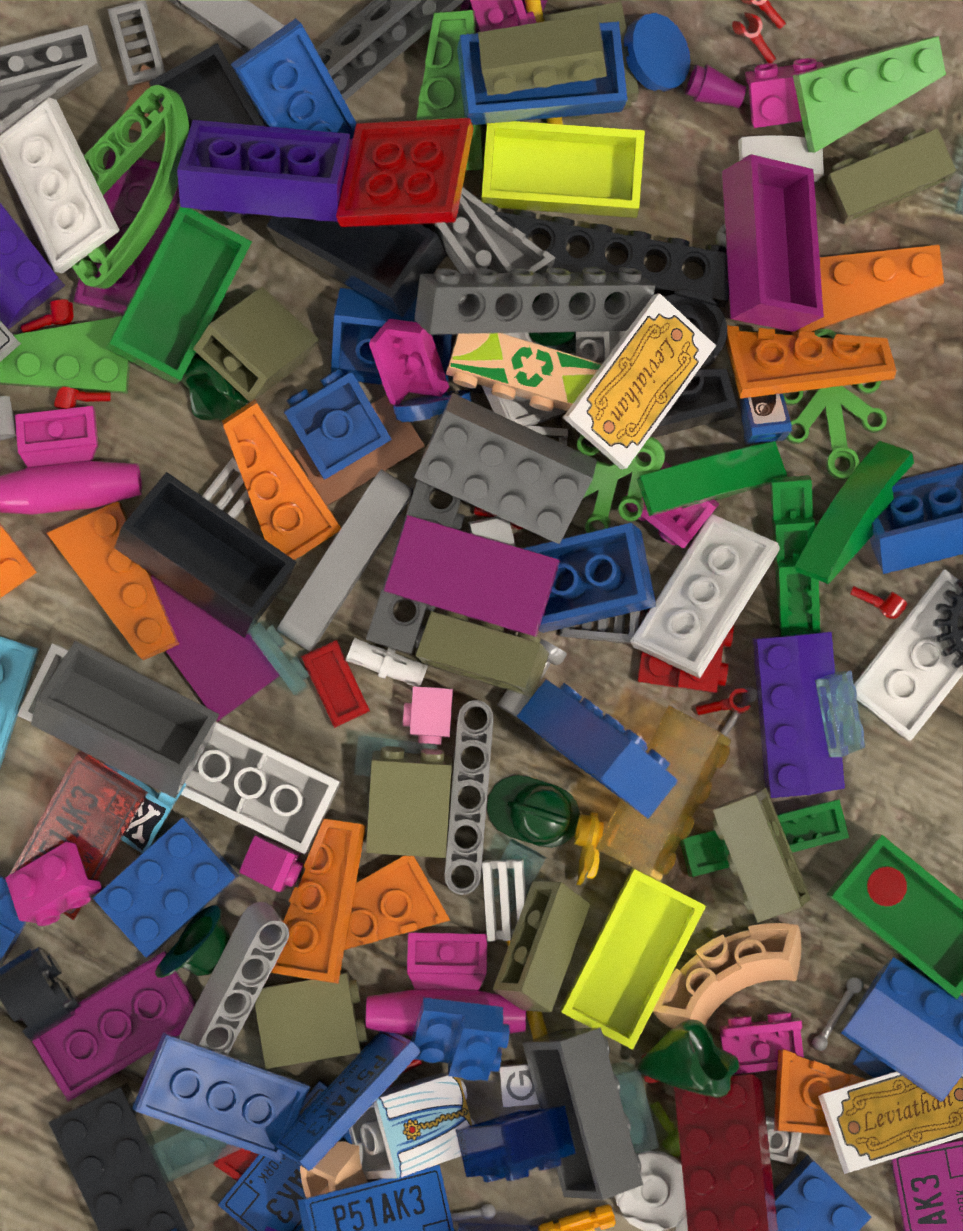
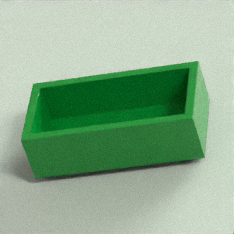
[105,207,252,385]
[826,834,963,999]

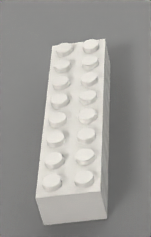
[17,643,342,854]

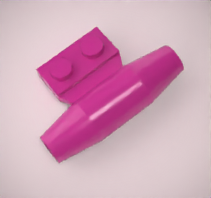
[0,406,142,515]
[366,933,526,1037]

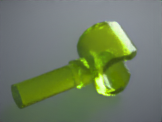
[650,1101,681,1157]

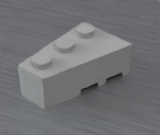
[0,25,103,135]
[426,187,556,305]

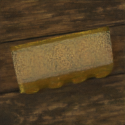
[596,705,731,881]

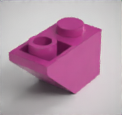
[239,835,304,892]

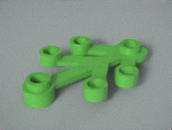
[783,329,887,480]
[577,434,665,533]

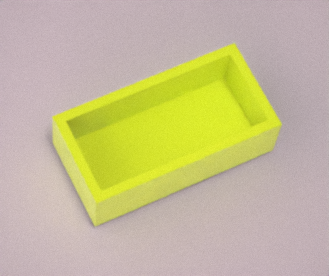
[482,121,645,218]
[560,868,706,1050]

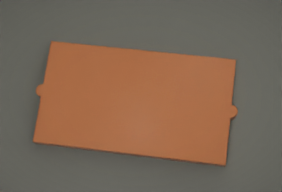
[293,395,425,506]

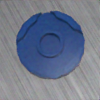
[624,13,690,92]
[393,390,472,422]

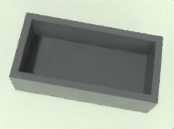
[414,393,597,544]
[31,641,219,798]
[522,1027,643,1200]

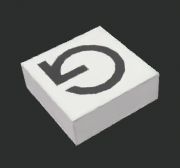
[500,1064,539,1107]

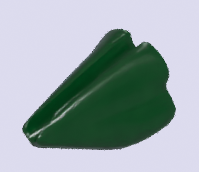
[181,353,250,422]
[637,1019,739,1098]

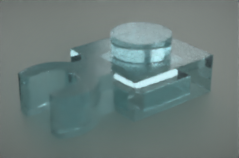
[493,839,547,913]

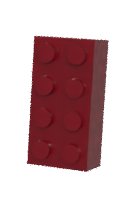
[674,1074,778,1231]

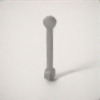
[705,687,757,758]
[812,977,863,1051]
[451,1204,496,1222]

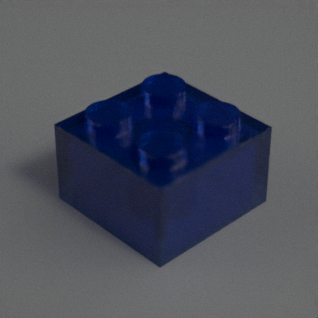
[455,1106,576,1183]

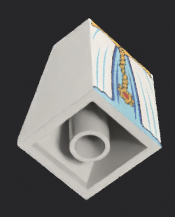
[349,1073,479,1179]

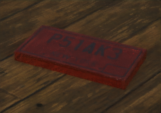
[9,750,148,920]

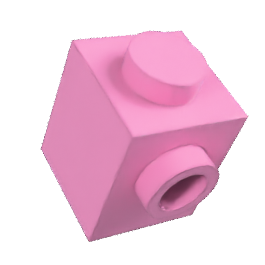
[403,686,453,745]

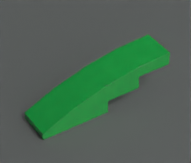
[637,441,788,517]
[795,441,914,584]
[770,475,821,636]
[679,799,849,877]

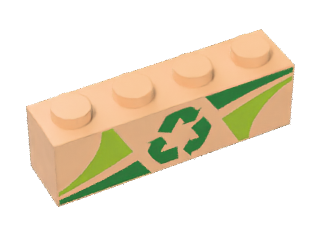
[446,333,602,412]

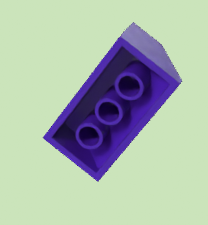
[177,120,350,222]
[0,202,65,330]
[752,632,845,798]

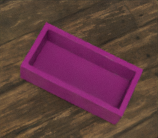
[722,154,824,332]

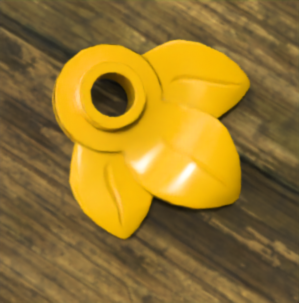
[574,812,604,885]

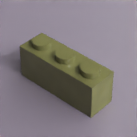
[478,13,607,96]
[825,128,956,224]
[416,611,549,697]
[713,788,811,922]
[493,881,590,1013]

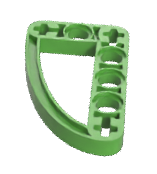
[72,85,189,289]

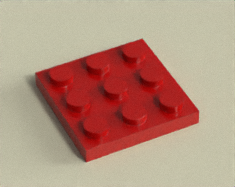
[336,118,474,227]

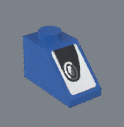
[739,393,792,445]

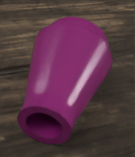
[686,64,746,108]

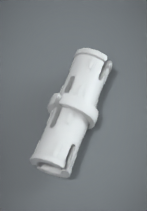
[346,637,428,687]

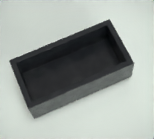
[149,43,264,226]
[266,216,447,317]
[114,472,297,638]
[48,1082,195,1231]

